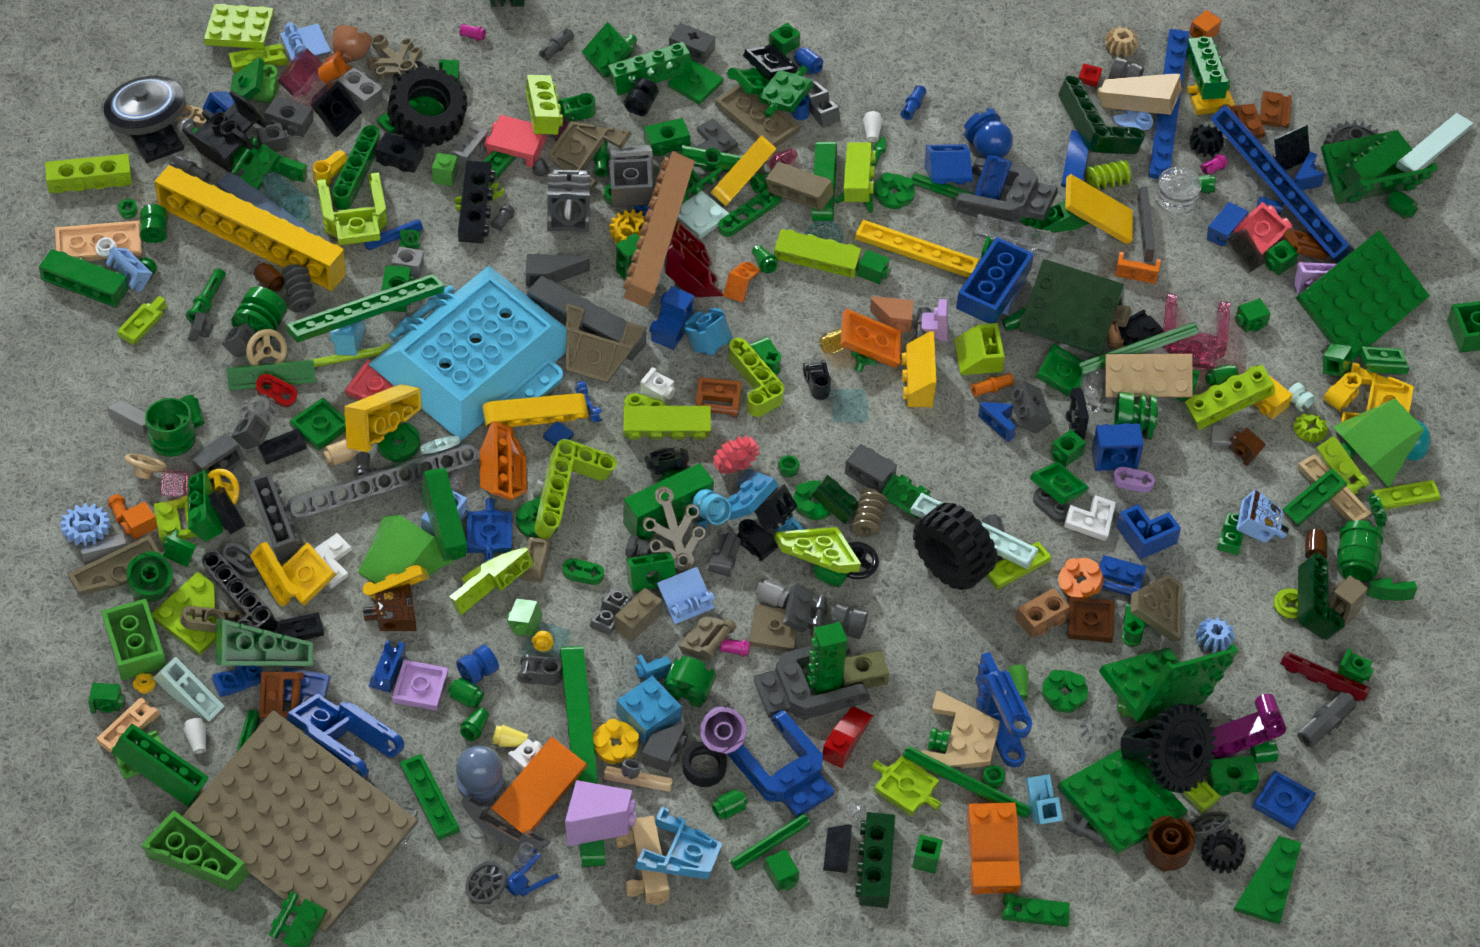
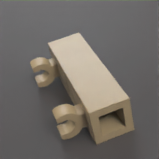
[615,815,670,905]

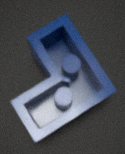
[649,286,694,350]
[1117,504,1181,560]

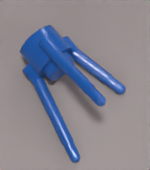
[505,849,559,897]

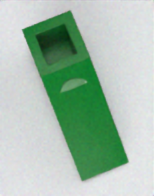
[1023,201,1090,237]
[187,470,223,542]

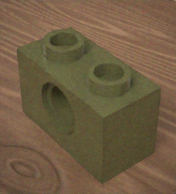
[842,651,889,689]

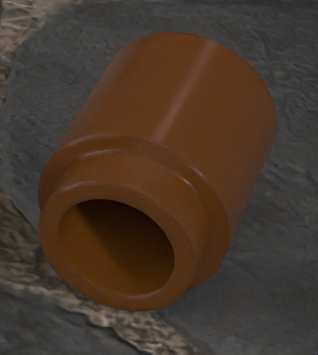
[254,263,284,292]
[1305,529,1327,559]

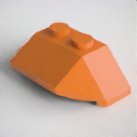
[480,421,527,501]

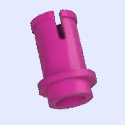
[459,23,486,42]
[1201,154,1228,175]
[721,638,750,657]

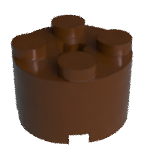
[1144,816,1195,871]

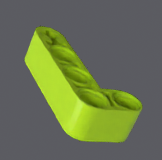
[728,338,785,417]

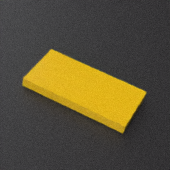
[1065,174,1133,244]

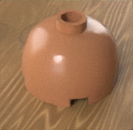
[331,25,372,63]

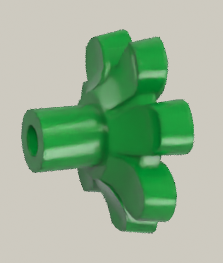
[851,351,877,373]

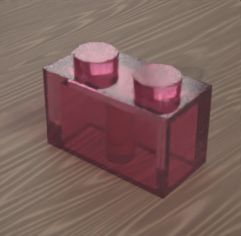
[277,48,323,97]

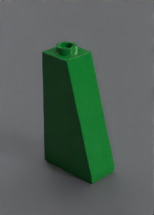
[422,467,467,561]

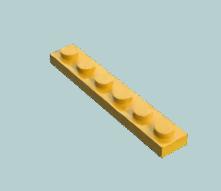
[855,220,979,278]

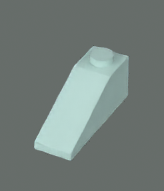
[153,657,224,722]

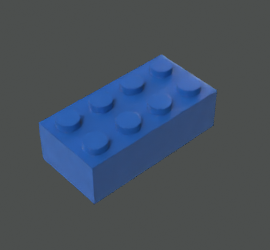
[956,237,1034,324]

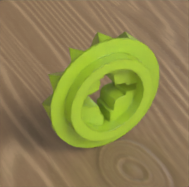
[1293,412,1329,442]
[1273,588,1298,621]

